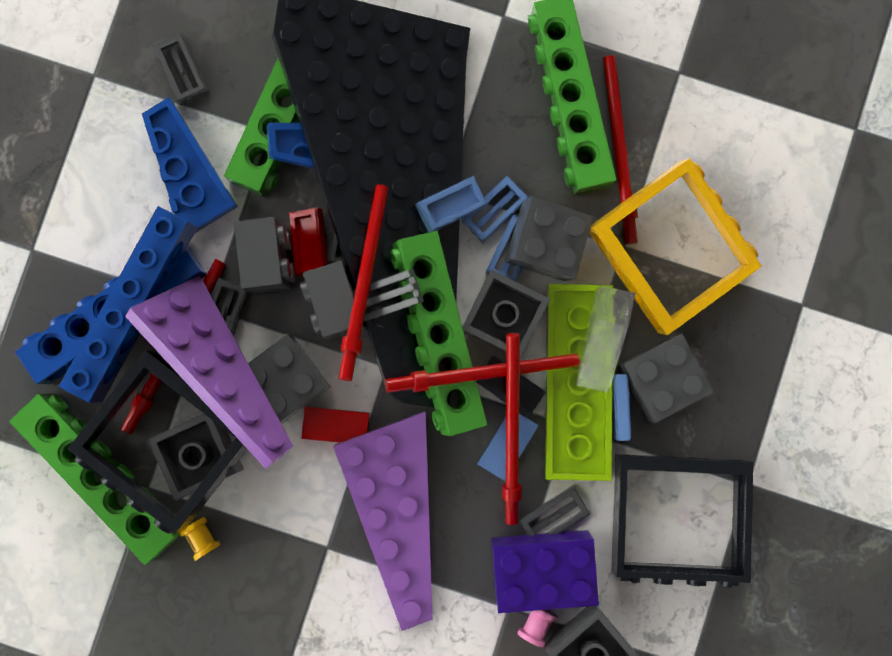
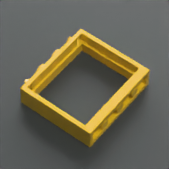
[589,158,762,335]

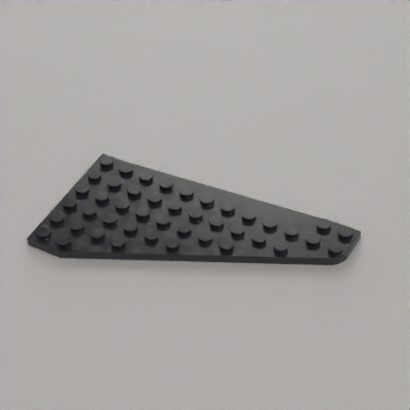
[272,0,471,408]

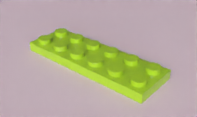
[545,284,613,481]

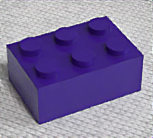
[491,530,599,614]

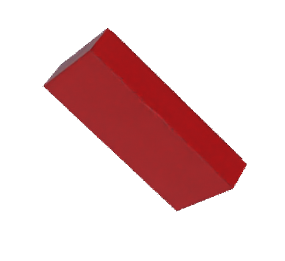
[289,208,328,277]
[301,406,370,443]

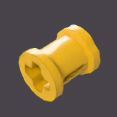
[179,517,221,561]

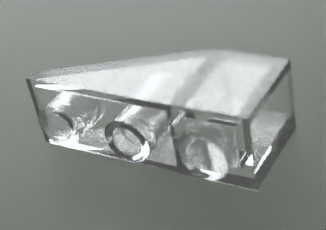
[576,286,635,393]

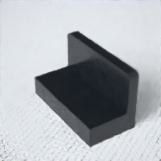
[476,355,546,419]

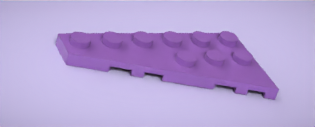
[125,275,293,469]
[333,411,433,631]

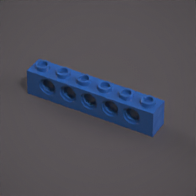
[59,206,197,403]
[15,246,207,384]

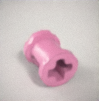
[517,610,558,648]

